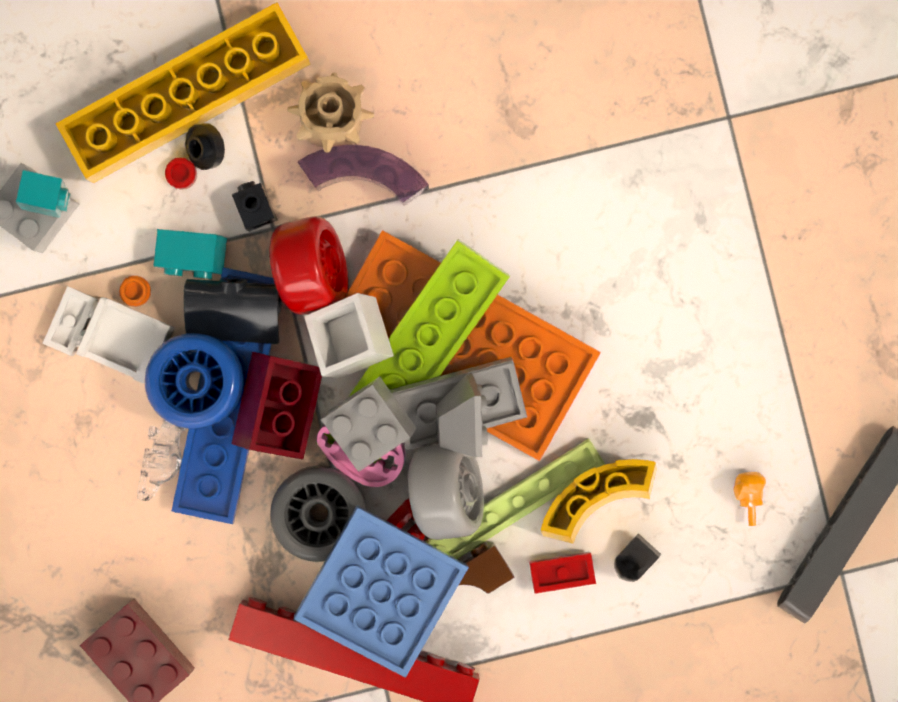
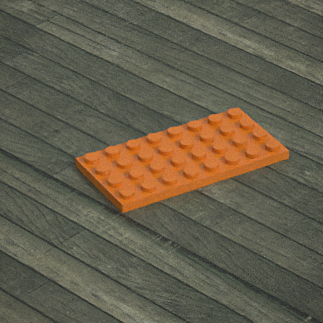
[346,230,601,461]

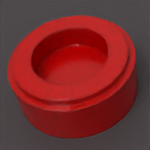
[165,158,197,190]

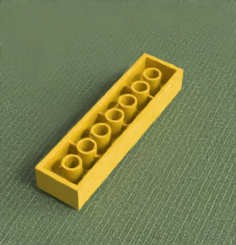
[55,2,310,183]

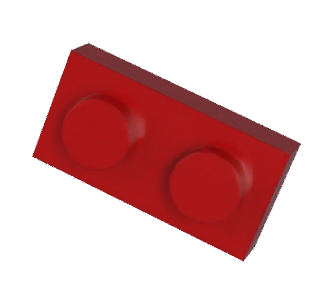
[529,552,596,594]

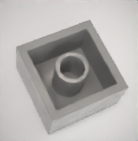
[0,163,80,254]
[321,376,416,472]

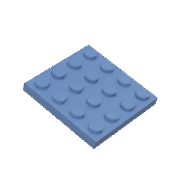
[294,505,469,678]

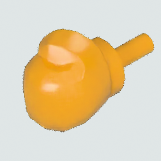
[733,472,766,526]

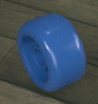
[144,333,244,429]

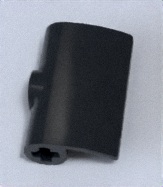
[183,277,283,344]

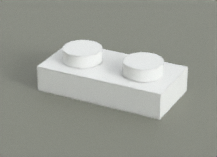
[42,286,99,356]

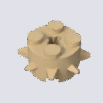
[287,72,374,153]

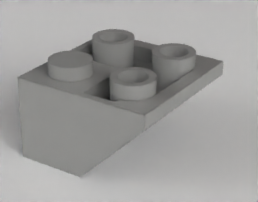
[436,374,488,457]

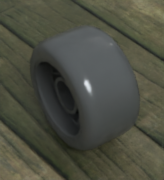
[270,465,366,562]

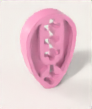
[317,425,406,487]

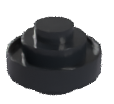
[185,123,225,170]

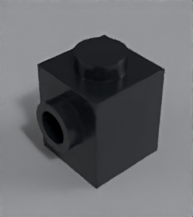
[231,181,278,232]

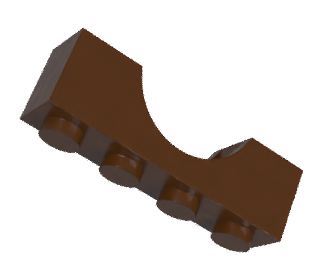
[434,542,515,628]

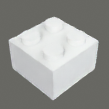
[304,293,394,378]

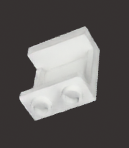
[75,297,175,384]

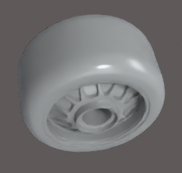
[408,444,484,540]

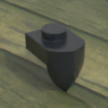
[614,533,661,582]

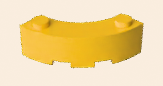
[540,459,657,544]

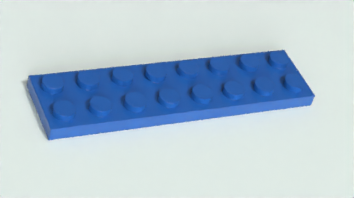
[171,267,275,524]

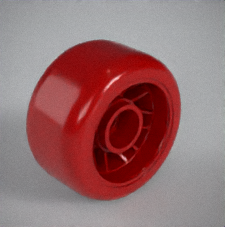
[269,216,348,315]

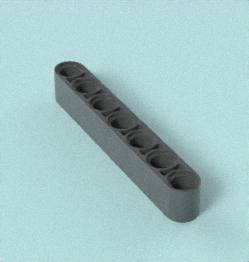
[777,426,898,623]

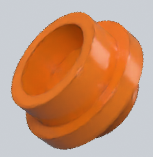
[119,276,151,307]

